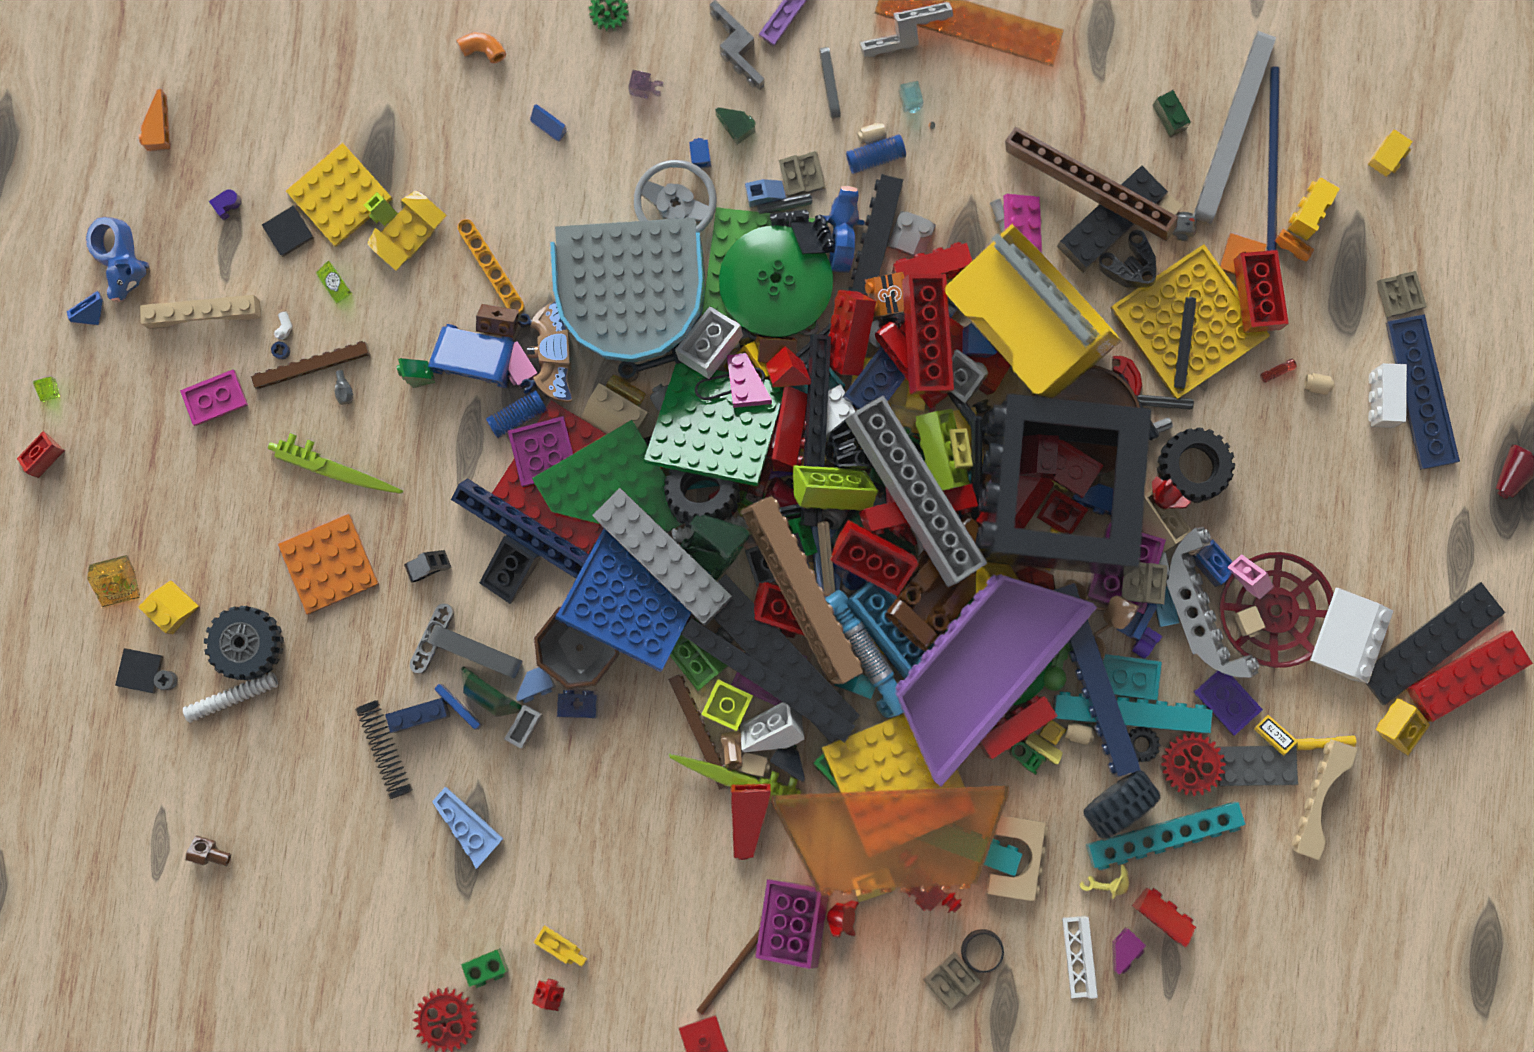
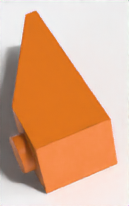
[139,89,170,151]

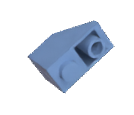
[745,179,786,208]
[516,667,556,703]

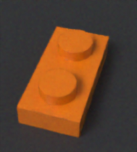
[1275,229,1314,262]

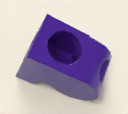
[209,189,241,220]
[1131,627,1162,659]

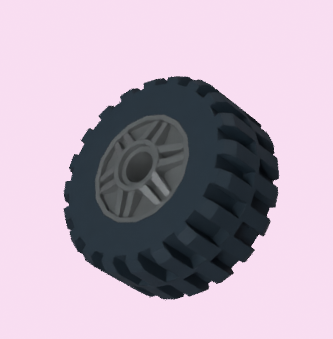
[204,606,284,680]
[1083,770,1161,839]

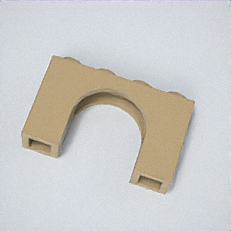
[986,815,1048,901]

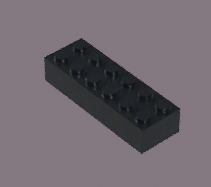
[1057,165,1168,273]

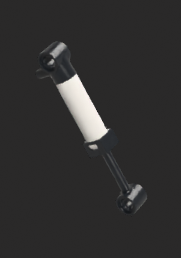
[618,326,760,383]

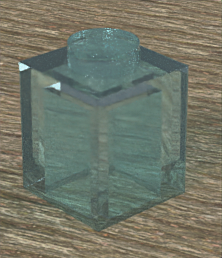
[899,81,923,113]

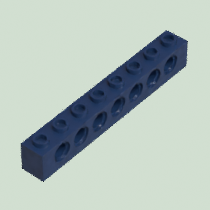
[451,478,589,578]

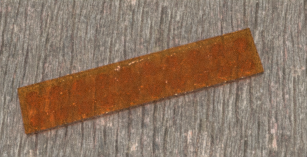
[874,0,1064,67]

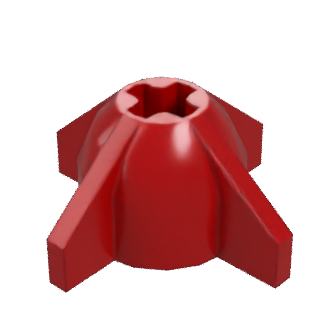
[1152,477,1191,509]
[827,900,859,938]

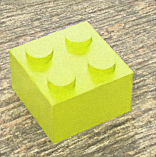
[701,679,753,731]

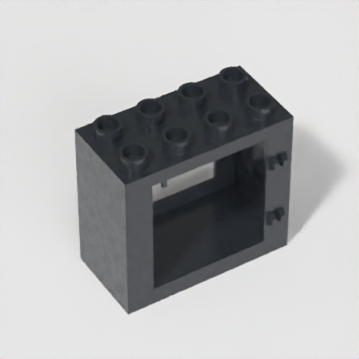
[975,394,1151,577]

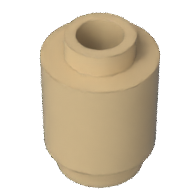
[858,123,887,146]
[1304,373,1334,395]
[1065,722,1095,745]

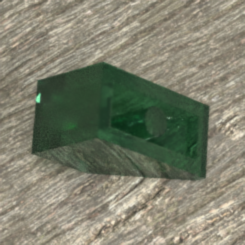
[715,107,756,145]

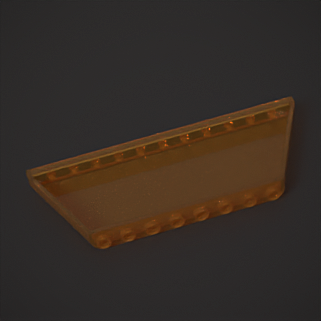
[771,785,1009,896]

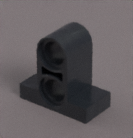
[404,550,452,583]

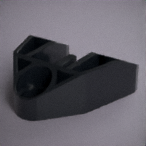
[1099,230,1156,288]
[825,420,874,469]

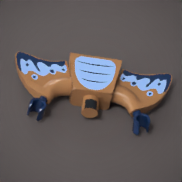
[518,301,572,402]

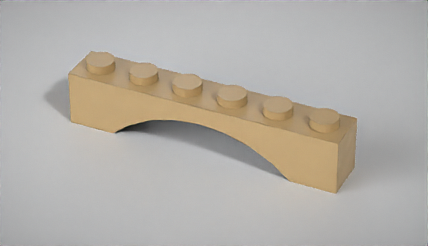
[140,295,261,329]
[1292,739,1358,860]

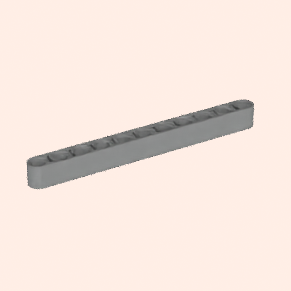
[1193,31,1276,224]

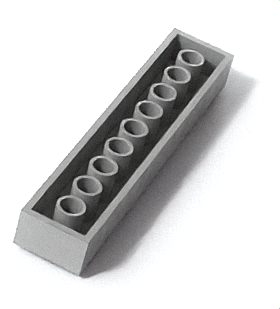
[845,396,987,587]

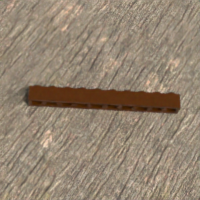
[251,341,371,390]
[668,674,726,790]

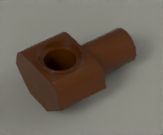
[185,835,231,867]

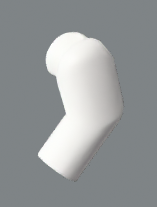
[274,312,292,340]

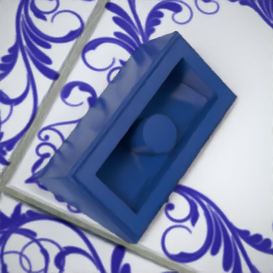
[530,104,567,141]

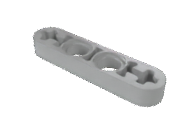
[410,604,454,674]

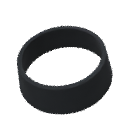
[961,929,1004,973]

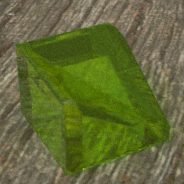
[33,376,60,402]

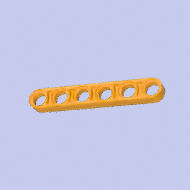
[458,219,525,315]

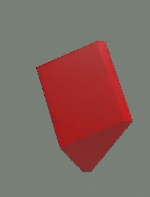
[766,346,811,387]
[17,431,65,478]
[1036,489,1088,534]

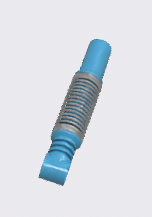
[825,590,903,718]

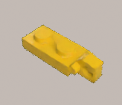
[533,925,587,966]

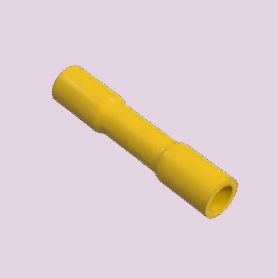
[1295,735,1356,751]

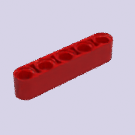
[875,322,947,408]

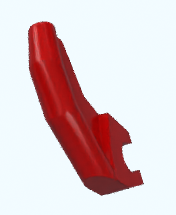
[1112,356,1143,396]

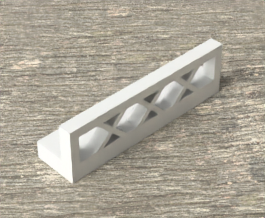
[1062,916,1098,998]

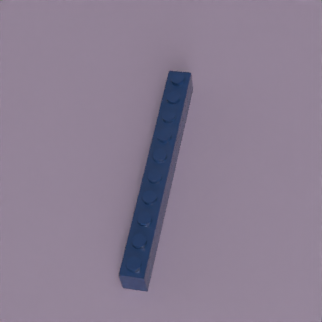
[1053,583,1141,777]

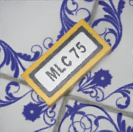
[1254,715,1298,756]

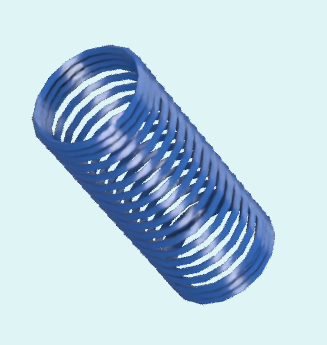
[846,134,907,174]
[486,390,547,439]

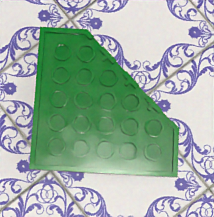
[532,420,681,533]

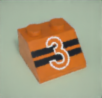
[865,272,904,317]

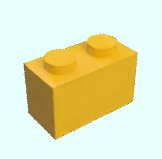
[1368,129,1413,177]

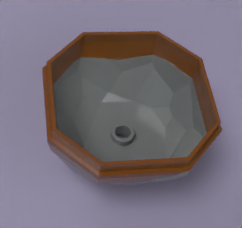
[534,607,620,690]

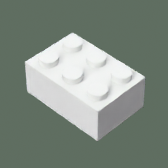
[675,307,743,379]
[1368,363,1407,428]

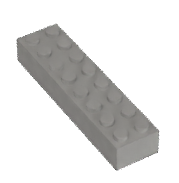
[592,488,732,626]

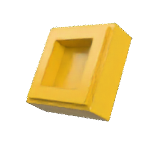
[1039,720,1066,746]

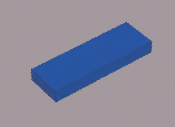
[434,684,483,730]

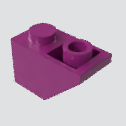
[1112,927,1146,975]

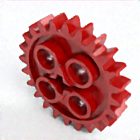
[1161,732,1226,796]
[413,987,478,1052]

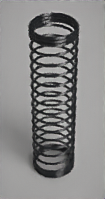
[355,700,413,799]

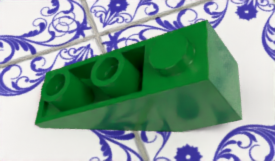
[397,358,435,388]

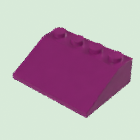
[1087,523,1166,614]
[755,879,829,969]

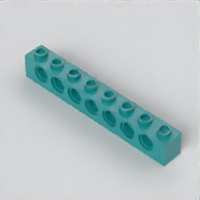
[1085,801,1246,870]

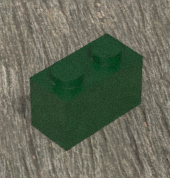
[1153,90,1191,137]

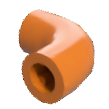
[456,32,507,64]

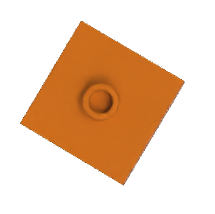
[1220,233,1267,275]

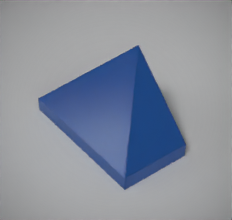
[66,291,103,325]

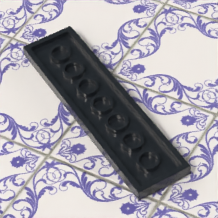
[1366,582,1506,705]

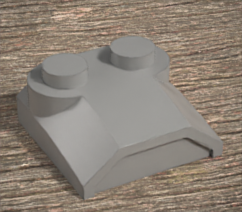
[887,211,936,257]
[951,350,988,403]

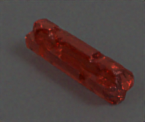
[1260,359,1297,383]

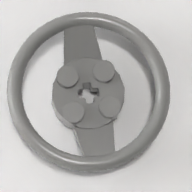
[634,160,717,233]

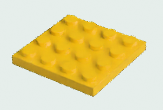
[286,142,393,247]

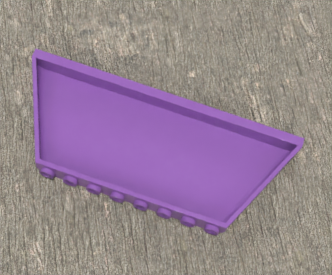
[895,575,1097,786]

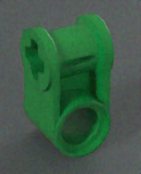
[1009,742,1047,775]

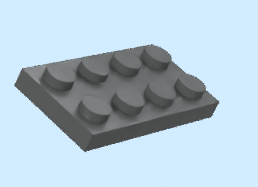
[1217,746,1298,786]

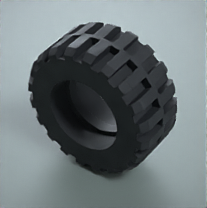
[1157,427,1235,503]
[664,469,740,530]

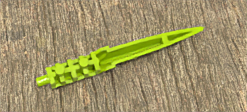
[268,433,403,494]
[669,754,808,808]

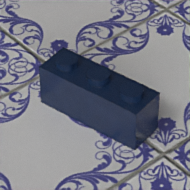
[385,698,450,733]

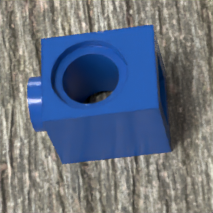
[689,138,711,168]

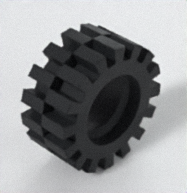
[1128,727,1161,762]

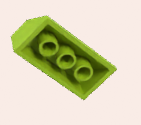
[916,409,970,490]
[793,465,878,511]

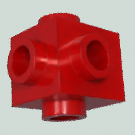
[532,978,565,1011]

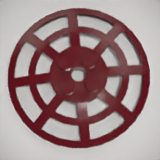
[1219,552,1334,668]

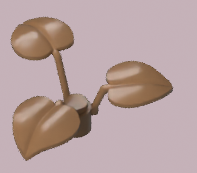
[1065,579,1138,661]

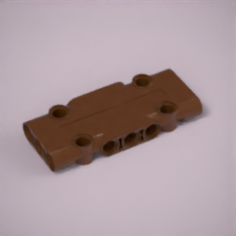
[885,515,985,651]

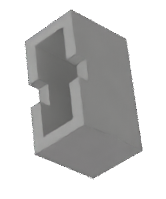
[504,705,543,749]

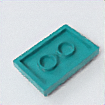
[1103,654,1162,700]

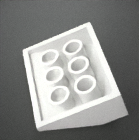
[1310,588,1393,683]

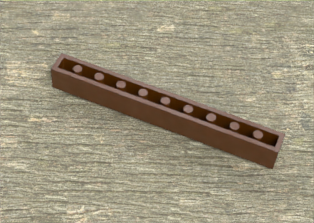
[1005,126,1178,242]

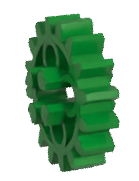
[588,0,629,32]

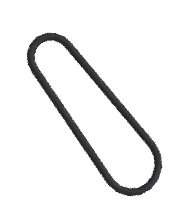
[695,368,765,400]

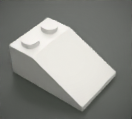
[803,384,855,442]
[740,702,804,752]

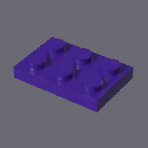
[1193,670,1263,736]

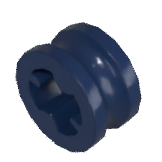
[271,341,290,360]

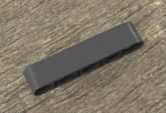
[428,624,523,679]

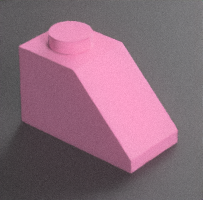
[508,342,538,389]
[1227,555,1274,599]

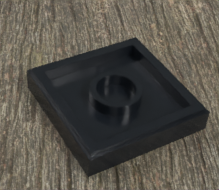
[262,205,314,257]
[115,648,163,694]

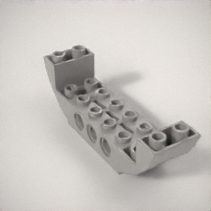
[1166,527,1259,678]

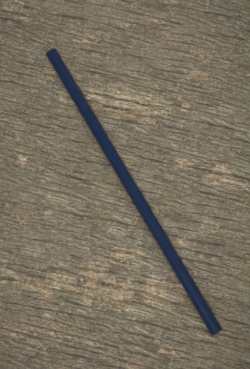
[1267,67,1280,251]

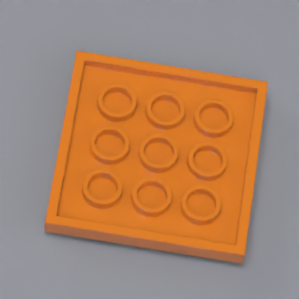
[278,514,379,615]

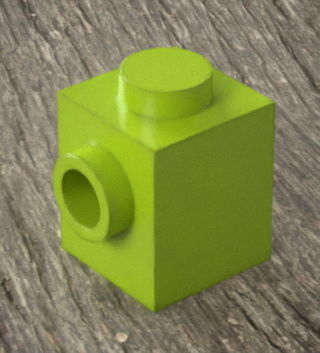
[364,192,398,226]

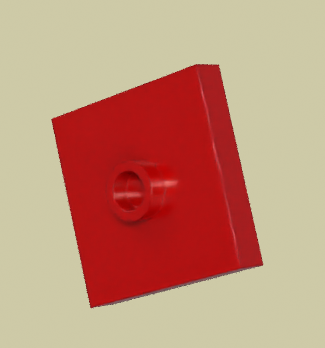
[678,1015,728,1052]

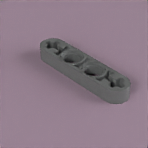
[819,47,841,119]

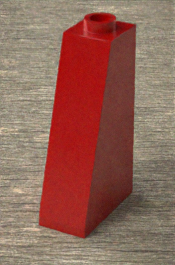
[731,784,771,860]

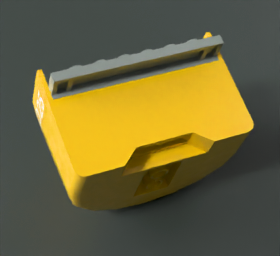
[945,224,1122,398]

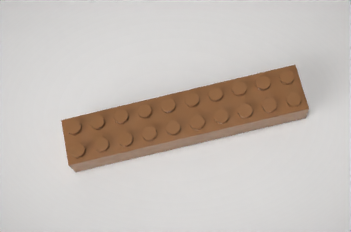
[740,496,863,684]

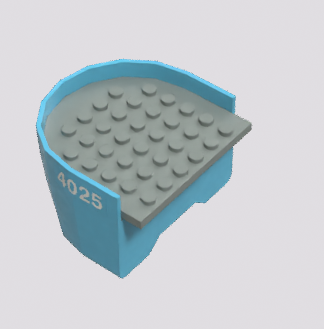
[550,218,705,363]

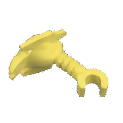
[1080,864,1129,899]

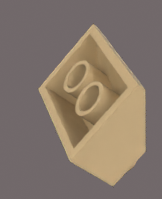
[581,383,649,434]
[1142,490,1192,553]

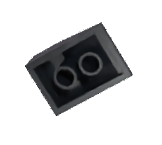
[745,533,810,587]
[479,535,541,604]

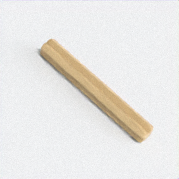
[817,521,836,596]

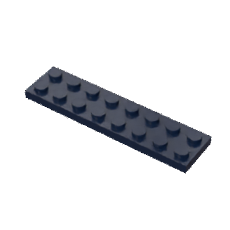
[842,297,958,410]
[1385,314,1460,470]

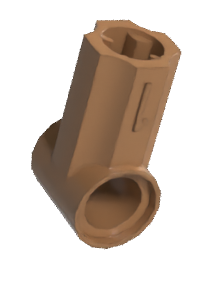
[721,731,742,770]

